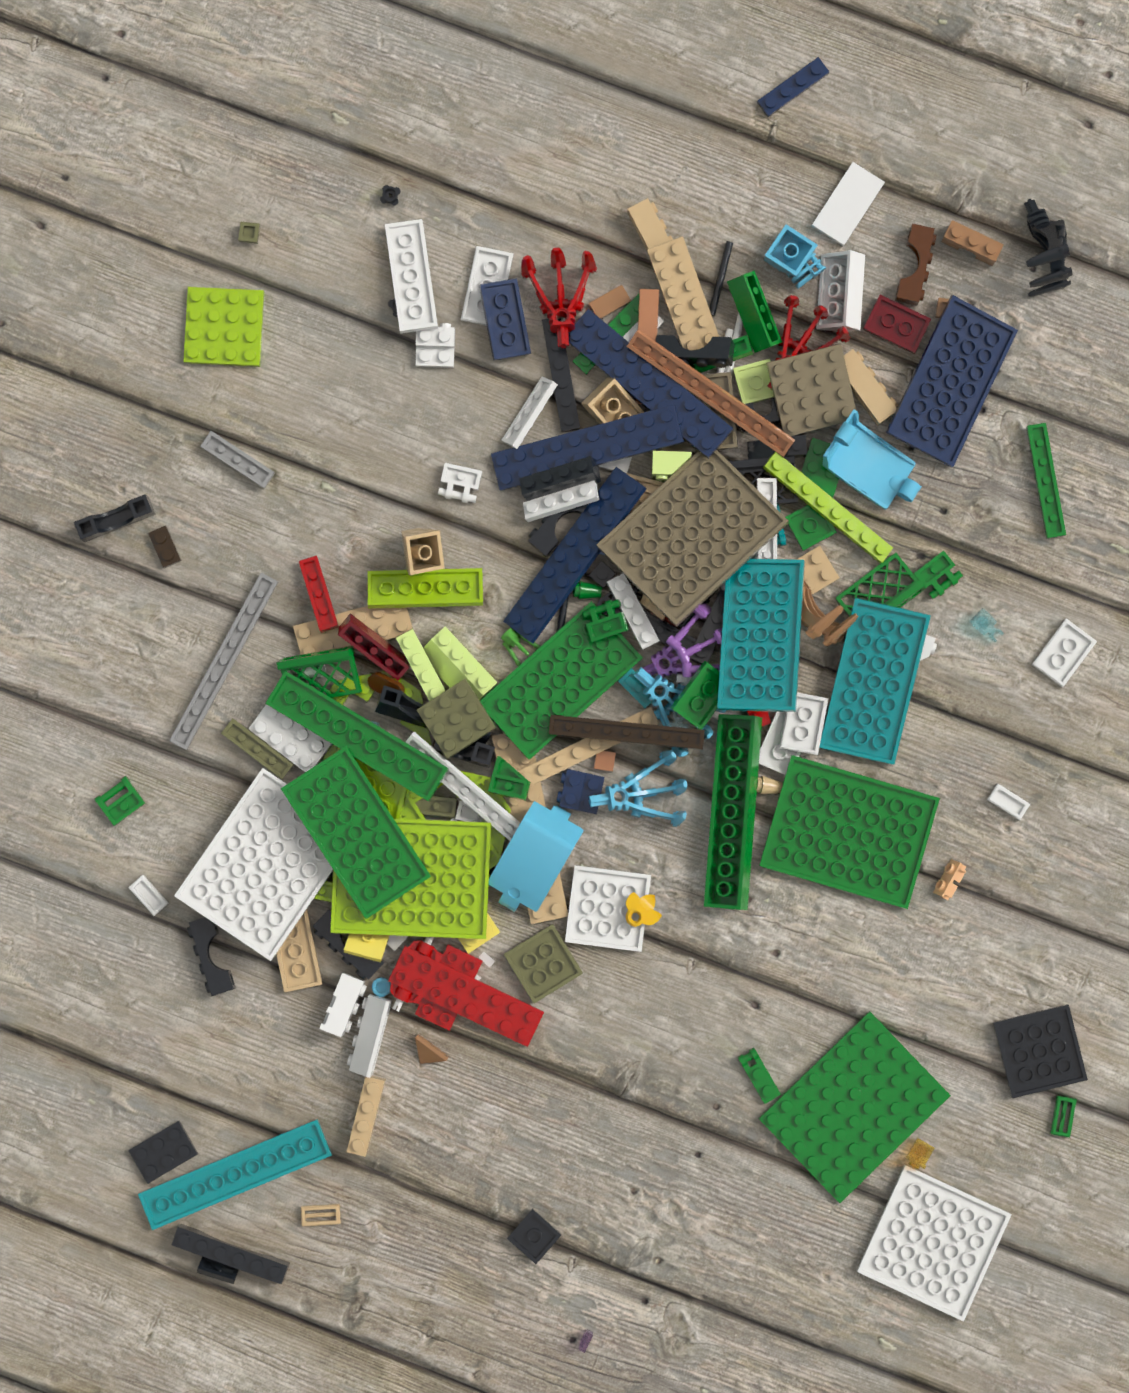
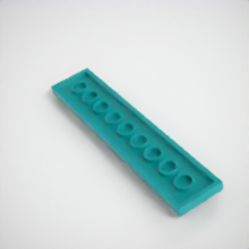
[138,1119,332,1230]

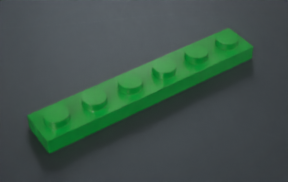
[1026,423,1066,539]

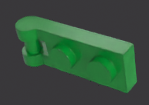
[738,1048,781,1104]

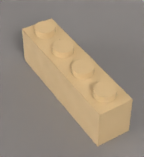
[627,198,673,250]
[844,349,898,426]
[347,1076,386,1157]

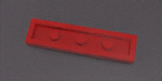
[299,555,339,633]

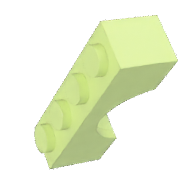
[396,628,446,701]

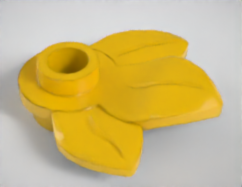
[625,892,662,927]

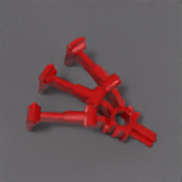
[521,247,597,348]
[767,295,850,391]

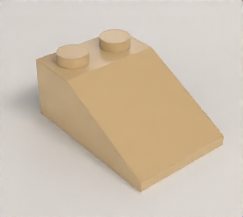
[581,377,644,424]

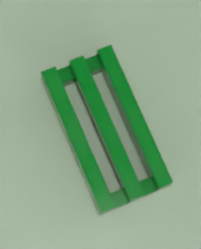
[1050,1095,1077,1138]

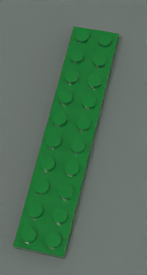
[265,671,449,802]

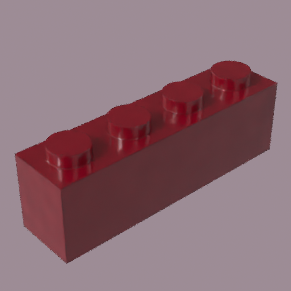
[338,613,410,681]

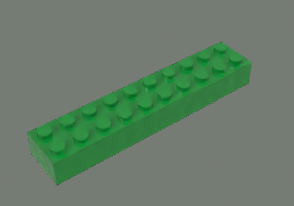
[704,714,762,910]

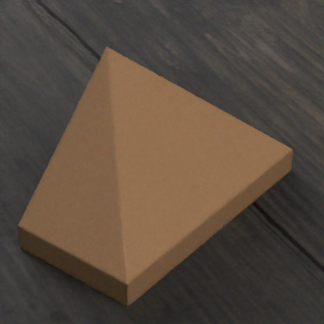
[415,1034,449,1064]

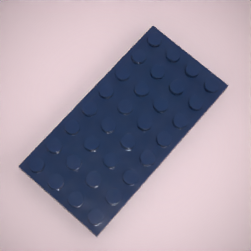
[886,295,1018,467]

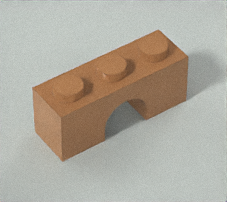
[941,220,1004,266]

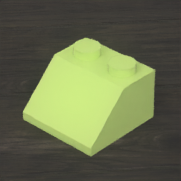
[651,451,692,482]

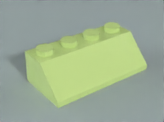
[423,626,498,700]

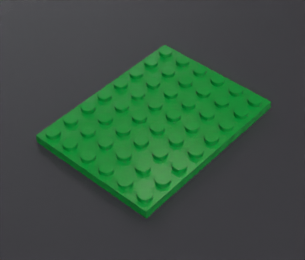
[759,755,940,909]
[758,1011,951,1203]

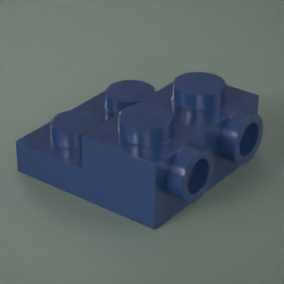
[556,769,605,815]

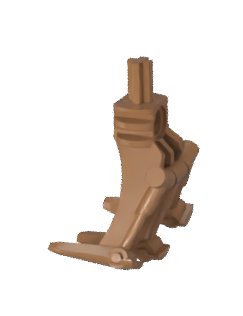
[801,581,859,646]

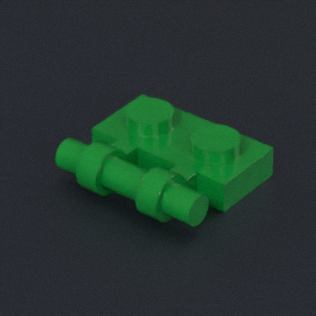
[914,550,963,600]
[583,599,629,642]

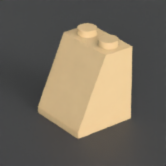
[401,528,445,575]

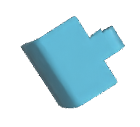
[822,409,922,510]
[488,801,584,912]

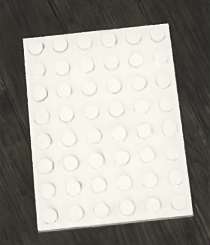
[174,768,333,961]

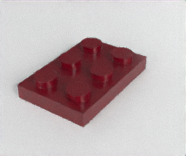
[863,295,931,354]

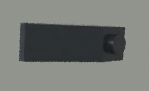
[747,435,807,459]

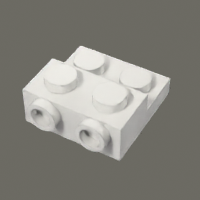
[416,323,455,368]

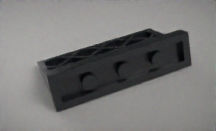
[729,456,798,505]

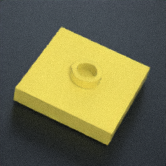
[344,934,390,962]

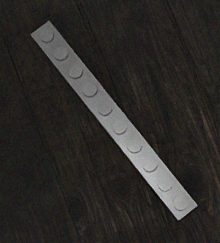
[169,573,278,750]

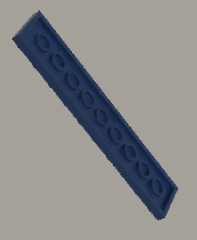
[568,309,733,459]
[491,405,684,491]
[503,467,647,644]

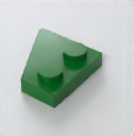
[488,756,531,801]

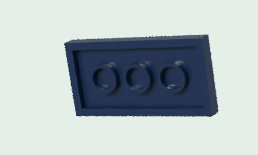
[479,278,531,361]

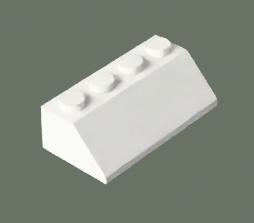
[816,250,865,331]
[347,994,392,1078]

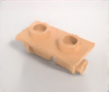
[933,859,966,900]

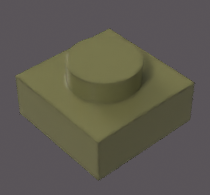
[238,222,260,244]

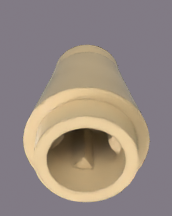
[757,776,783,795]

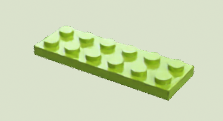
[367,568,483,609]

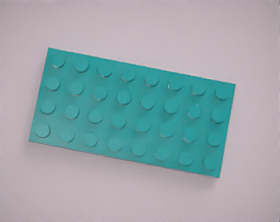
[717,559,805,712]
[819,598,931,765]

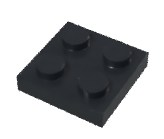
[507,1208,562,1264]

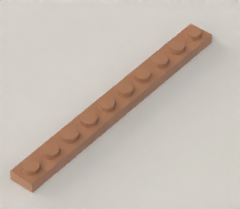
[627,330,795,457]

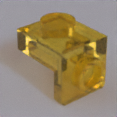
[906,1137,935,1170]

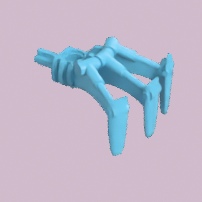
[634,667,727,757]
[589,750,687,827]

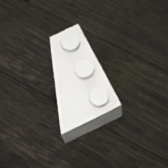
[319,973,367,1037]

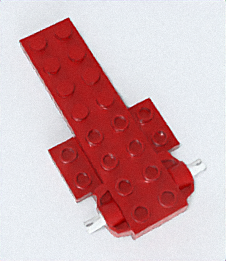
[388,937,544,1047]

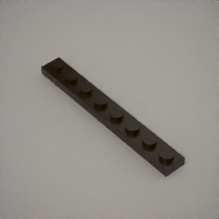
[549,715,705,750]

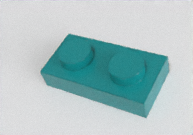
[618,668,658,709]

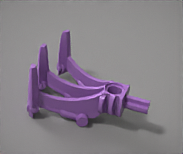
[642,603,723,678]

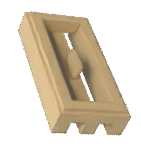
[301,1204,341,1226]

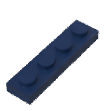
[757,57,829,117]

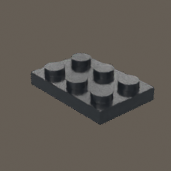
[128,1120,199,1184]

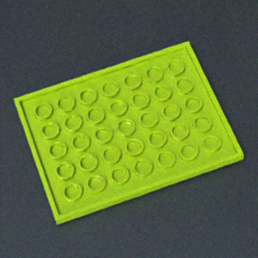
[331,819,491,939]

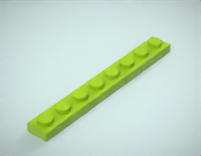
[763,452,893,563]

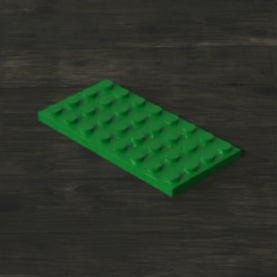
[480,601,643,760]
[281,746,431,919]

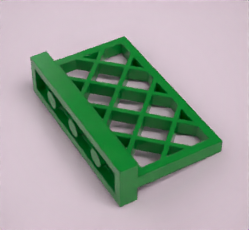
[835,553,925,617]
[276,646,362,698]

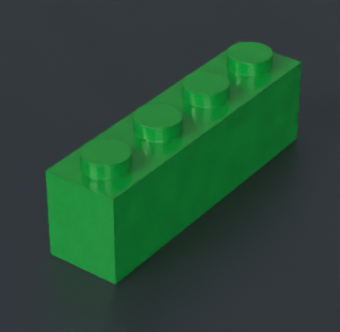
[727,270,782,353]

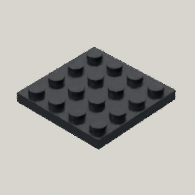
[993,1004,1088,1098]

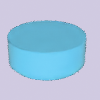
[372,977,391,997]

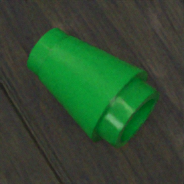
[573,581,602,600]

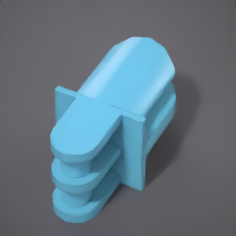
[786,253,826,289]

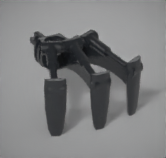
[1024,199,1073,297]

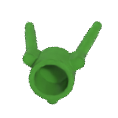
[501,628,541,666]

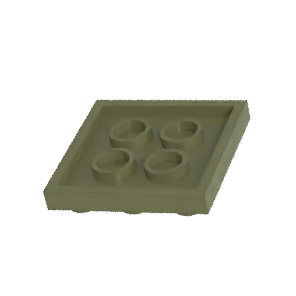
[417,679,497,759]
[504,924,583,1004]

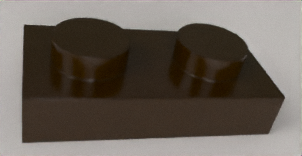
[148,525,182,569]

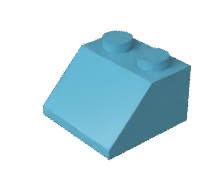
[764,224,818,277]

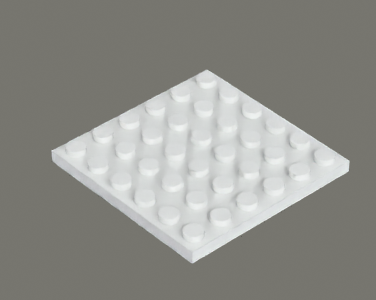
[856,1164,1012,1322]

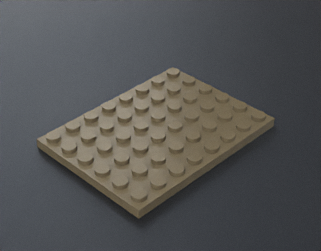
[597,450,789,627]

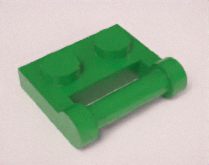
[94,776,146,826]

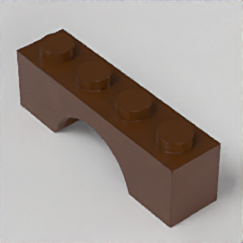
[895,223,937,306]

